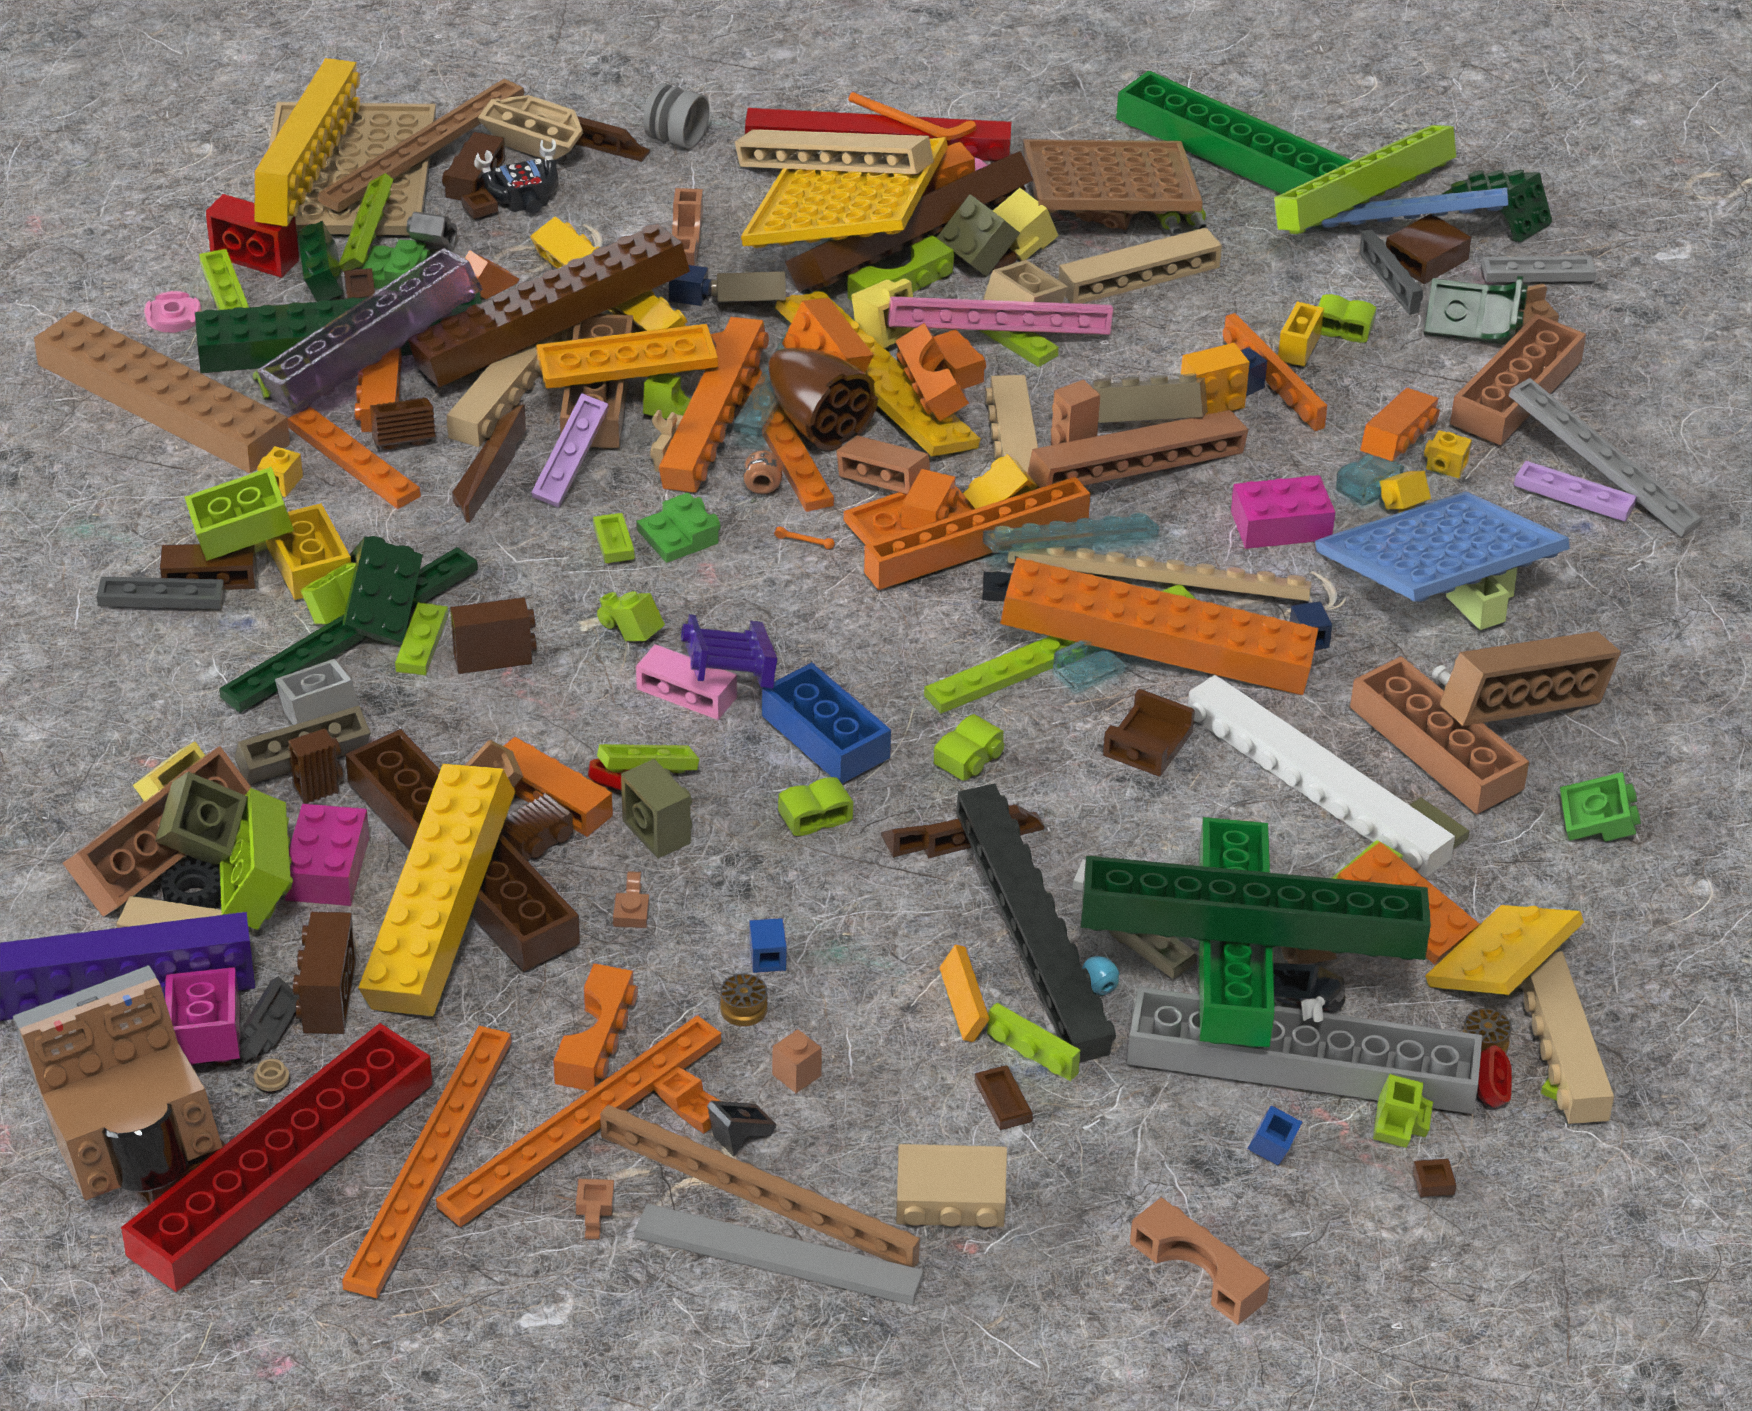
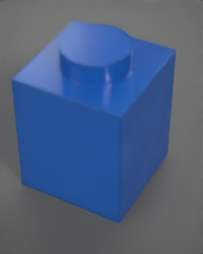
[749,918,787,973]
[1247,1105,1302,1165]

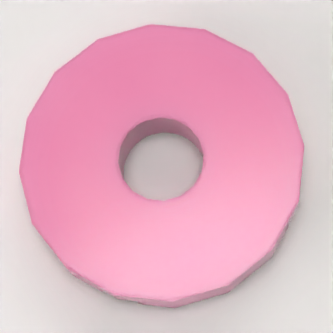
[144,291,202,333]

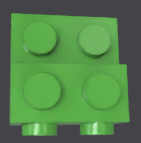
[362,240,430,293]
[636,493,721,563]
[1560,772,1641,841]

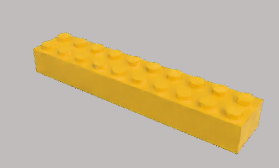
[255,58,360,226]

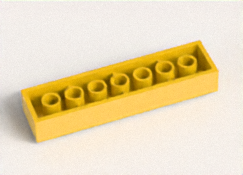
[358,764,515,1016]

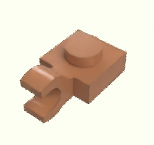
[613,871,649,928]
[576,1179,614,1239]

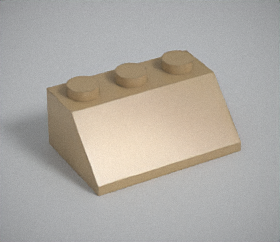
[896,1144,1007,1227]

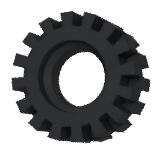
[161,860,221,909]

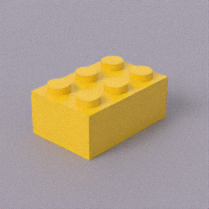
[266,503,351,600]

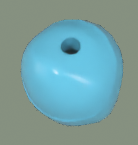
[1082,956,1120,995]

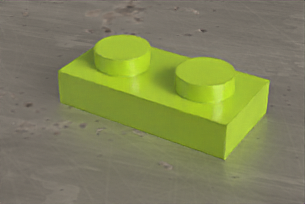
[593,513,635,563]

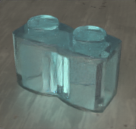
[1336,454,1404,505]

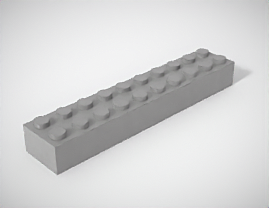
[1127,986,1482,1114]

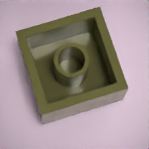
[936,194,1020,277]
[621,759,693,859]
[155,771,248,866]

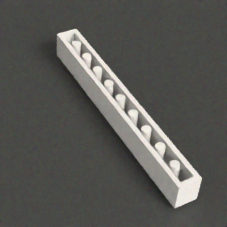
[1188,675,1455,878]

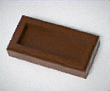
[974,1065,1033,1130]

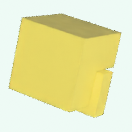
[993,188,1059,261]
[851,278,915,348]

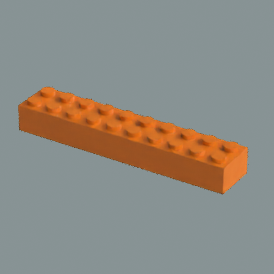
[1000,558,1318,695]

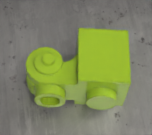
[597,591,665,641]

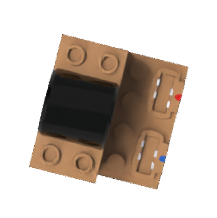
[13,966,223,1201]

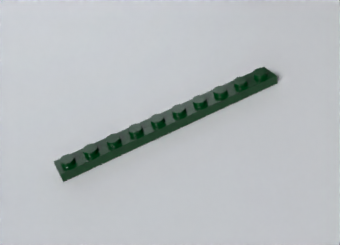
[219,547,478,713]

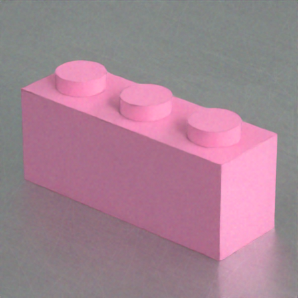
[636,644,737,720]

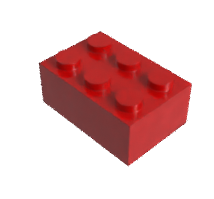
[206,194,299,278]

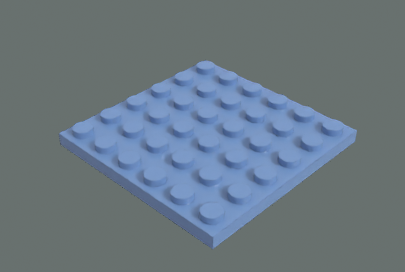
[1315,491,1570,602]

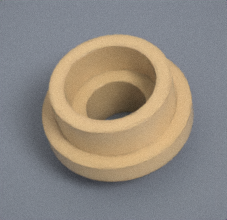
[254,1059,289,1091]

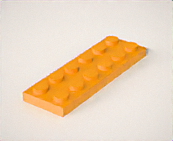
[536,324,718,388]

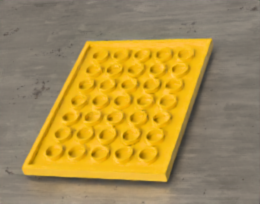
[741,137,948,248]

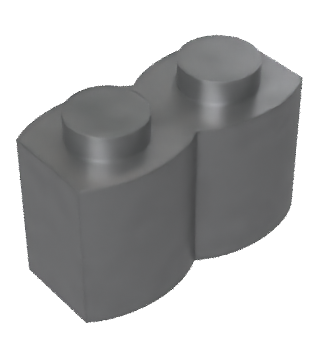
[406,212,458,251]

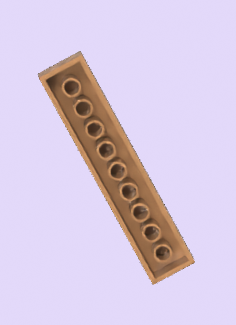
[34,310,290,473]

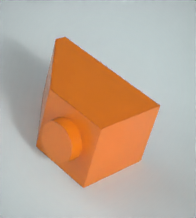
[453,250,519,299]

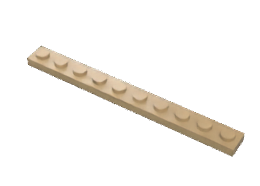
[1008,541,1312,601]

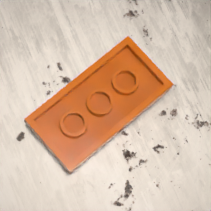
[843,485,975,544]
[1337,842,1480,965]

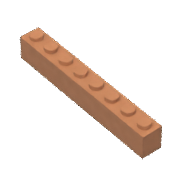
[1027,410,1249,488]

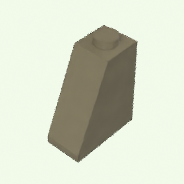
[711,271,786,302]

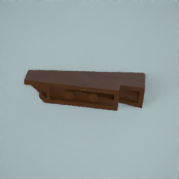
[576,116,650,162]
[452,404,526,523]
[881,804,1045,859]

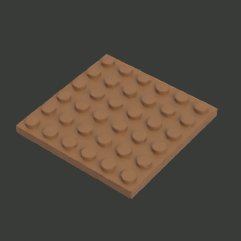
[1023,139,1203,214]

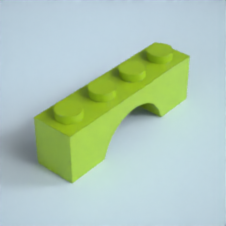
[847,235,954,301]

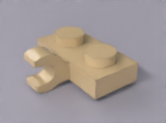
[650,410,683,472]

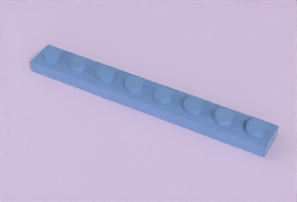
[1306,188,1508,230]

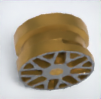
[720,973,767,1027]
[1463,1008,1512,1054]

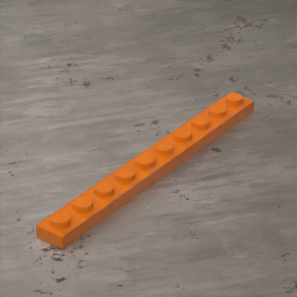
[710,331,834,512]
[436,1015,721,1227]
[342,1025,512,1298]

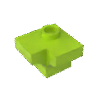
[643,373,691,419]
[1373,1074,1433,1148]

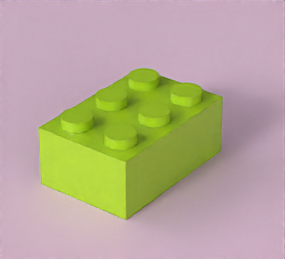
[184,467,294,561]

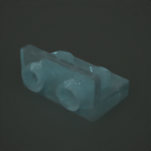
[1053,640,1125,695]

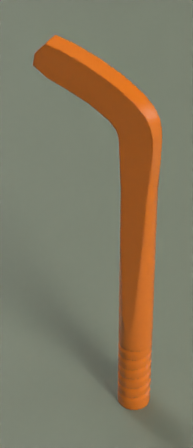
[848,92,976,140]

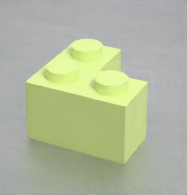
[1446,567,1518,630]

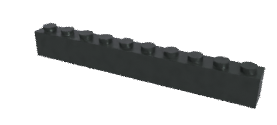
[956,783,1116,1062]

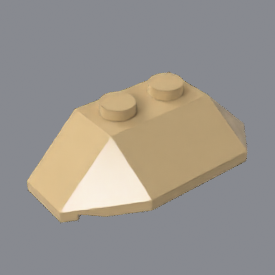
[478,95,583,160]

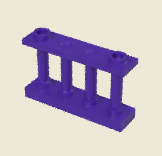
[681,614,777,688]

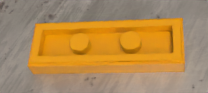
[939,944,990,1042]

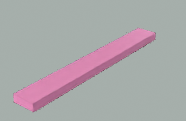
[887,297,1113,335]

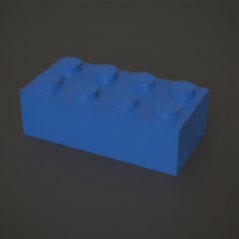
[762,662,891,784]

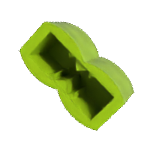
[1318,294,1377,343]
[301,563,356,624]
[934,714,1005,781]
[778,777,854,836]

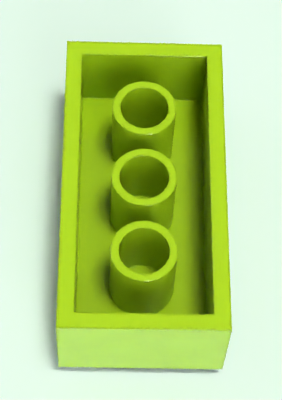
[220,788,293,930]

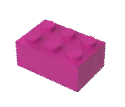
[1231,475,1336,549]
[285,804,369,906]
[165,967,240,1065]

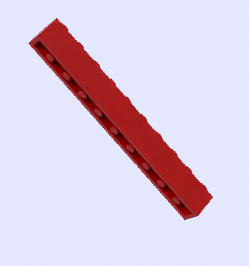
[745,108,1012,161]

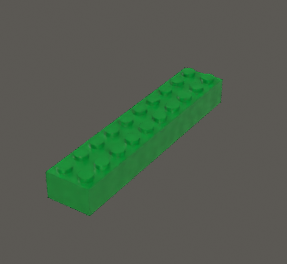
[1116,71,1353,194]
[1199,817,1274,1047]

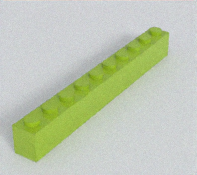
[1274,125,1456,234]

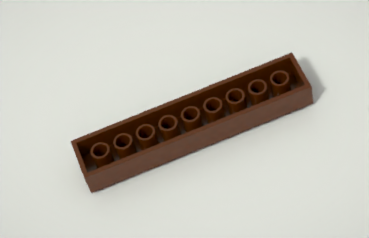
[785,151,1033,292]
[407,223,690,387]
[345,729,580,972]

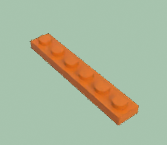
[1223,313,1328,431]
[287,407,421,509]

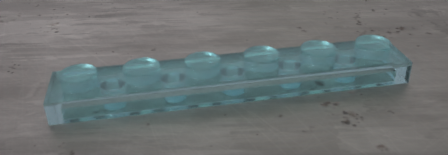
[983,513,1159,553]

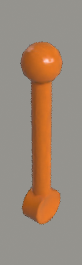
[774,527,835,549]

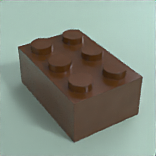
[293,912,356,1034]

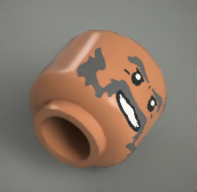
[743,450,782,494]

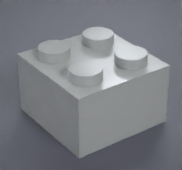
[275,659,358,725]

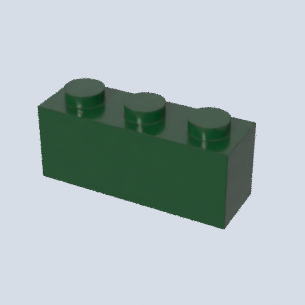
[297,221,344,302]

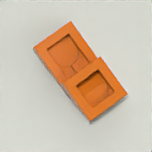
[653,1067,720,1134]

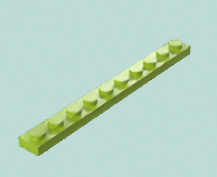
[924,584,1197,714]

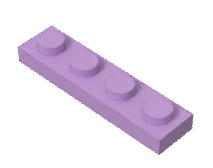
[531,393,609,508]
[1514,461,1637,521]

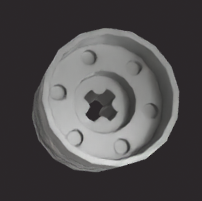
[643,83,710,149]

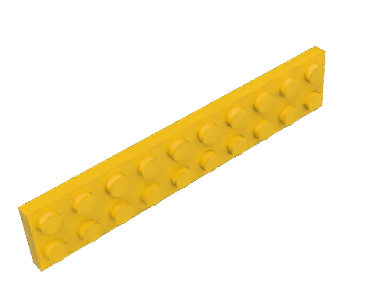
[775,291,981,456]

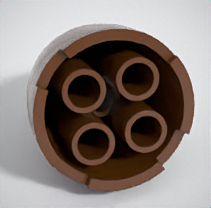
[768,347,878,450]

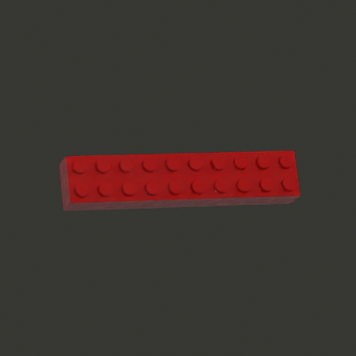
[121,1023,433,1292]

